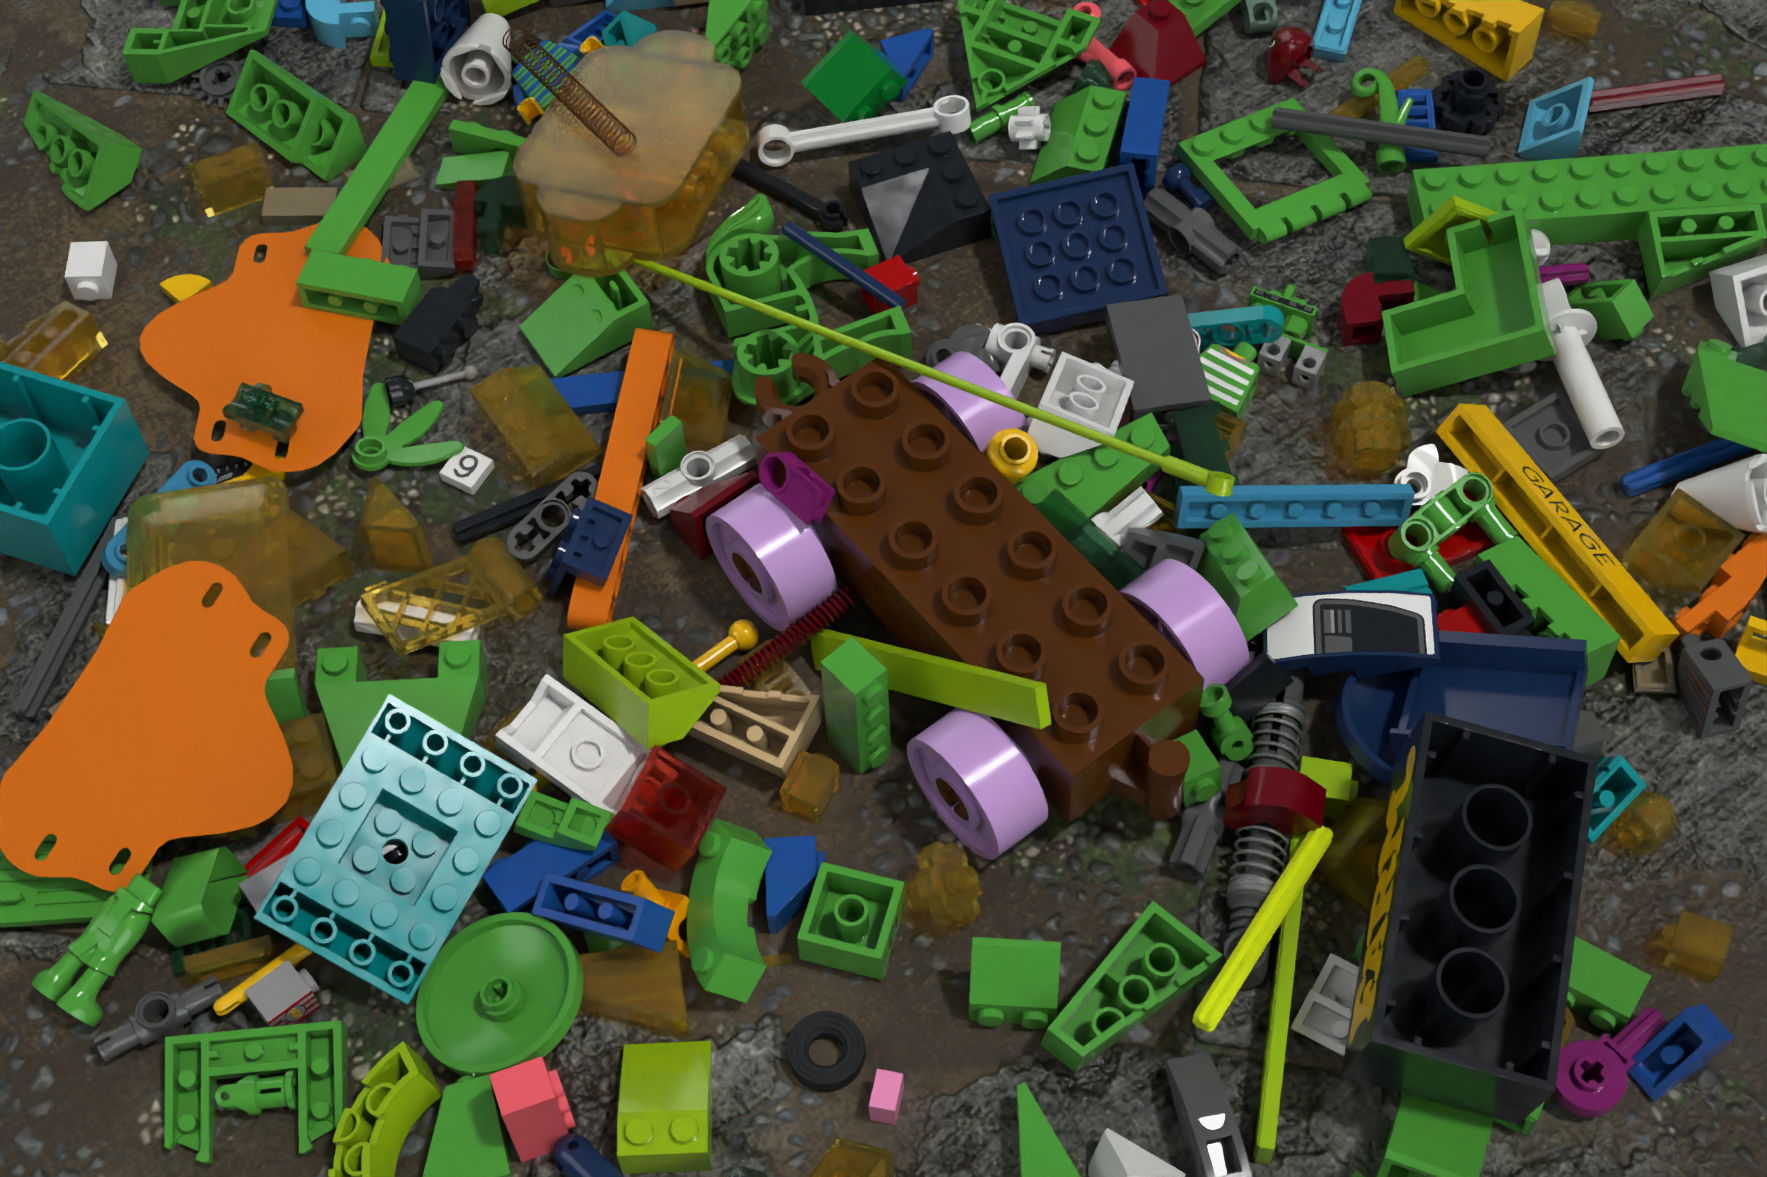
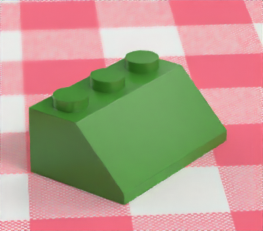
[1030,85,1126,185]
[1196,512,1298,642]

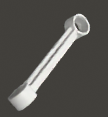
[756,95,971,167]

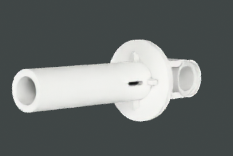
[1539,278,1625,449]

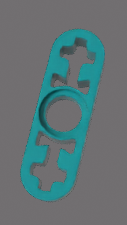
[1188,305,1284,350]

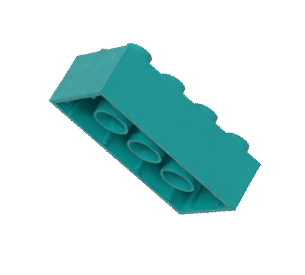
[0,362,150,576]

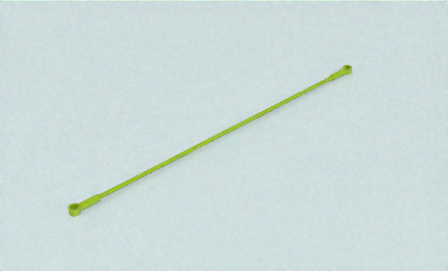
[580,233,1235,497]

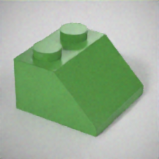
[969,937,1061,1029]

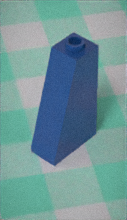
[1119,77,1170,201]

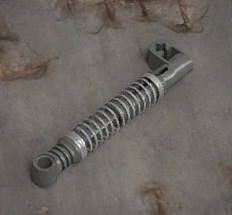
[1223,631,1307,989]

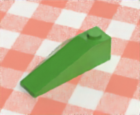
[23,90,142,211]

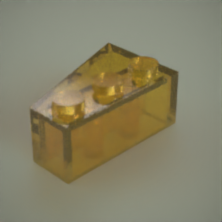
[0,301,108,382]

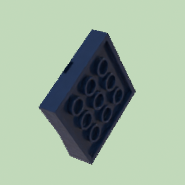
[988,163,1168,336]

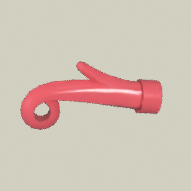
[1071,1,1137,91]

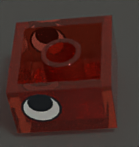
[603,744,727,873]

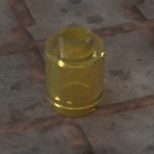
[1547,0,1603,40]

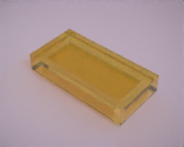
[183,935,279,985]

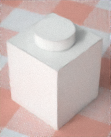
[65,241,117,301]

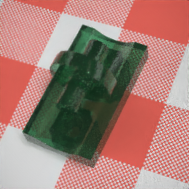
[222,382,304,443]

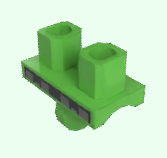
[1247,284,1318,340]

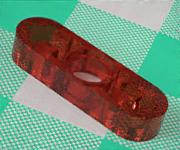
[453,180,479,271]

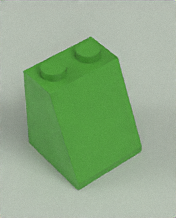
[1376,1093,1494,1177]

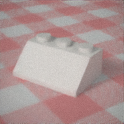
[1709,254,1767,349]
[1027,351,1135,458]

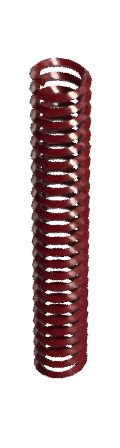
[718,585,856,688]

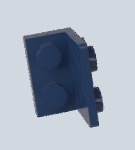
[544,497,633,597]

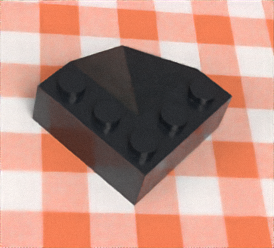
[848,131,991,264]

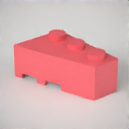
[489,1056,576,1163]

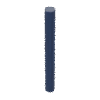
[782,221,907,310]

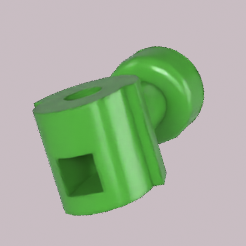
[1200,684,1254,761]

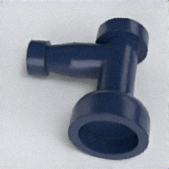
[1162,163,1214,212]

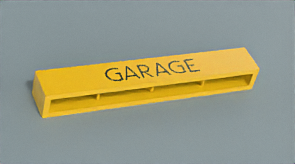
[1435,403,1680,663]

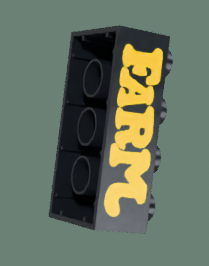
[1341,711,1598,1124]

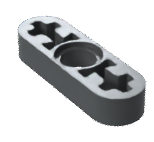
[507,472,598,564]

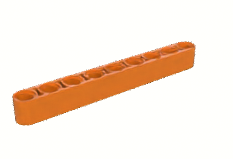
[567,328,675,631]

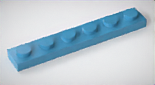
[1173,484,1415,528]

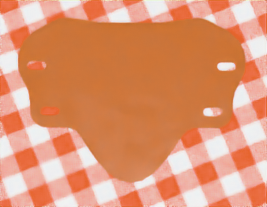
[140,223,390,472]
[0,561,293,892]

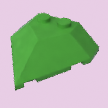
[958,0,1101,112]

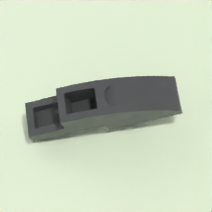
[1164,1052,1253,1177]

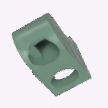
[1239,0,1278,34]

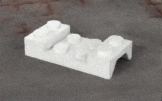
[494,674,680,843]

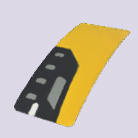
[212,455,285,493]

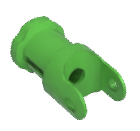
[215,1070,298,1115]

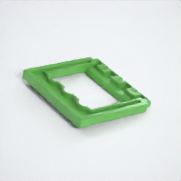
[1175,97,1372,244]

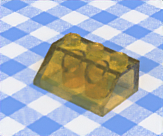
[469,365,602,489]

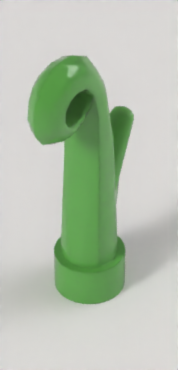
[1350,68,1413,174]

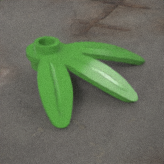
[352,383,465,471]

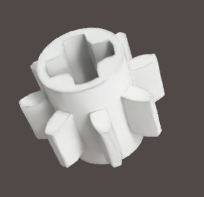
[1008,106,1051,150]

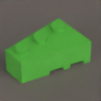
[1637,203,1767,299]

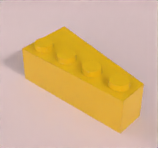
[1393,0,1545,82]

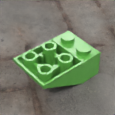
[704,0,770,102]
[519,253,654,378]

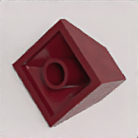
[1109,0,1206,87]
[670,470,759,561]

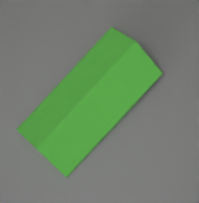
[226,49,367,181]

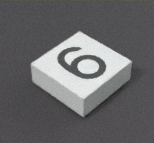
[439,447,495,495]

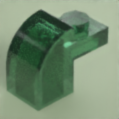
[473,175,542,255]

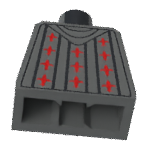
[1675,634,1753,739]

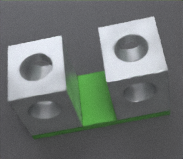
[1257,333,1328,391]

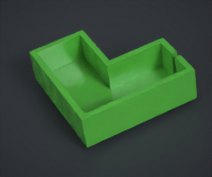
[1382,207,1556,397]

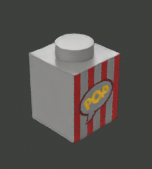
[244,960,321,1027]

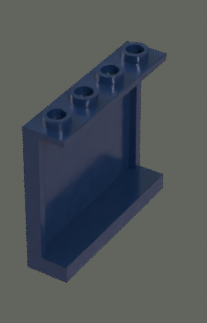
[1390,630,1588,763]

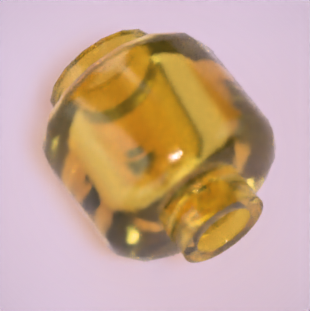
[1612,790,1677,854]

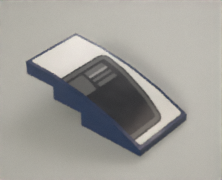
[1263,590,1441,679]

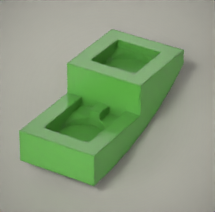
[514,790,612,851]

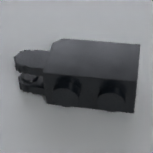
[392,273,484,376]

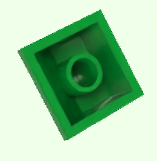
[801,29,908,123]

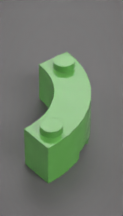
[687,818,773,1003]

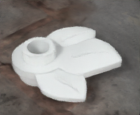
[1393,444,1468,507]

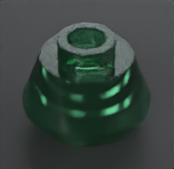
[1069,59,1115,95]

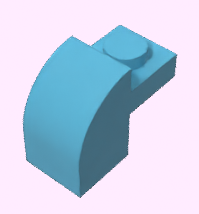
[305,0,380,48]

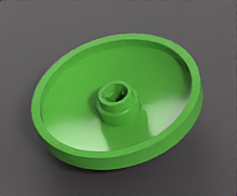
[416,912,584,1078]

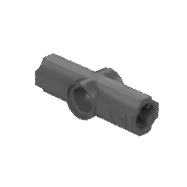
[1144,187,1243,275]
[1168,755,1245,881]

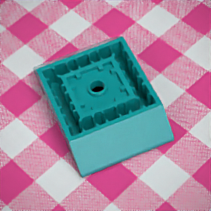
[253,694,538,1005]

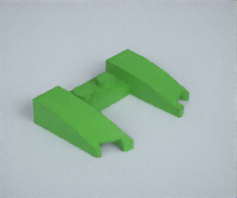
[164,1020,348,1164]

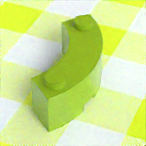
[328,1041,443,1177]

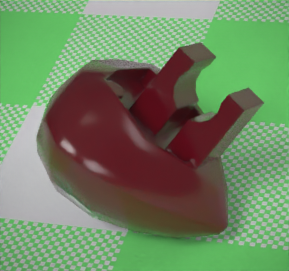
[1266,26,1321,89]

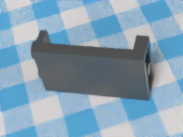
[1105,294,1212,431]

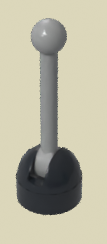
[385,365,478,407]

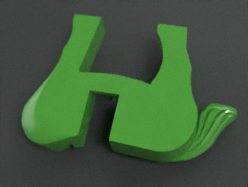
[706,193,912,407]

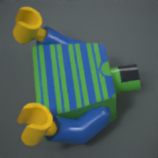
[511,36,607,128]

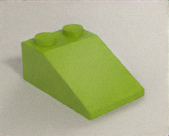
[617,1041,712,1174]

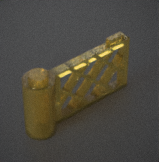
[361,537,543,657]

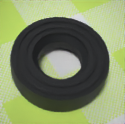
[786,1011,866,1092]

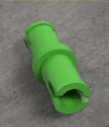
[965,92,1035,145]

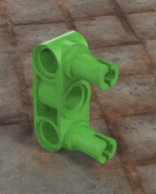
[1388,472,1518,594]

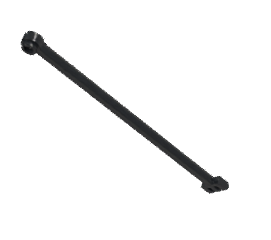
[511,34,848,233]

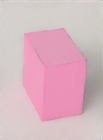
[869,1069,904,1125]

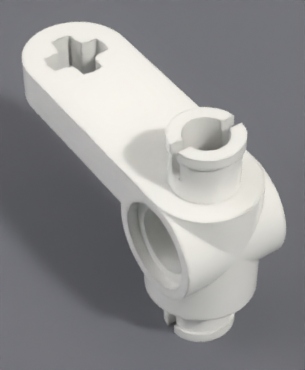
[976,323,1056,399]

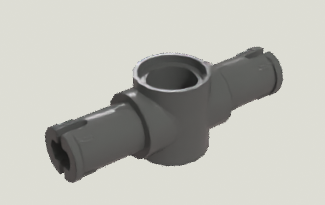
[93,974,225,1062]

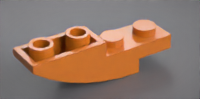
[1671,532,1767,652]

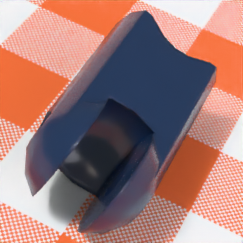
[554,1133,624,1177]

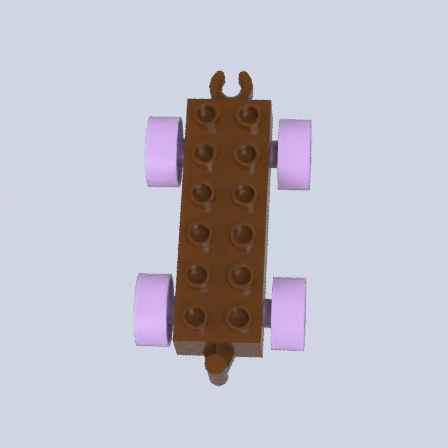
[706,351,1250,860]

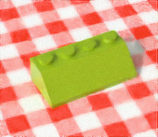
[563,616,720,749]

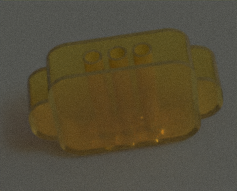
[513,30,750,278]

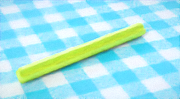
[1192,825,1333,1033]

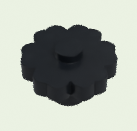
[1432,67,1506,135]

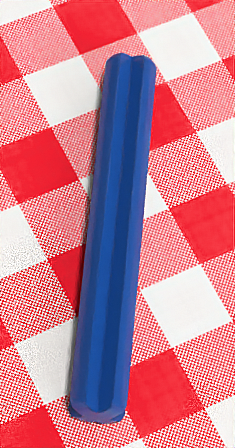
[1619,438,1755,497]

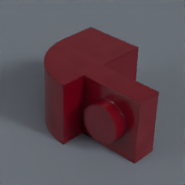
[1337,272,1415,347]
[1222,766,1327,836]

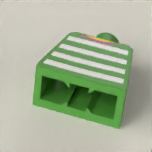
[1199,342,1260,435]

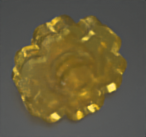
[905,841,982,927]

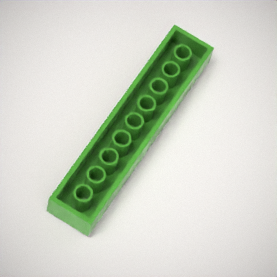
[1407,144,1767,255]

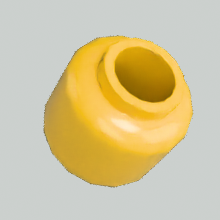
[982,428,1038,486]

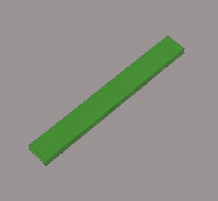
[304,73,450,256]

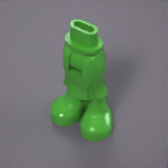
[31,873,164,1028]

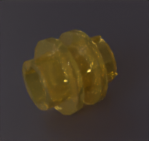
[1330,381,1412,474]

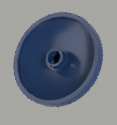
[1335,669,1414,787]

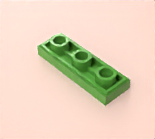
[448,119,557,177]

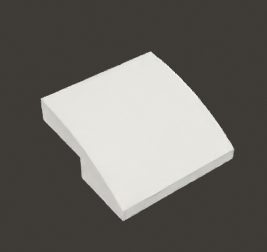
[1291,953,1359,1056]

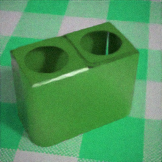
[151,846,248,947]

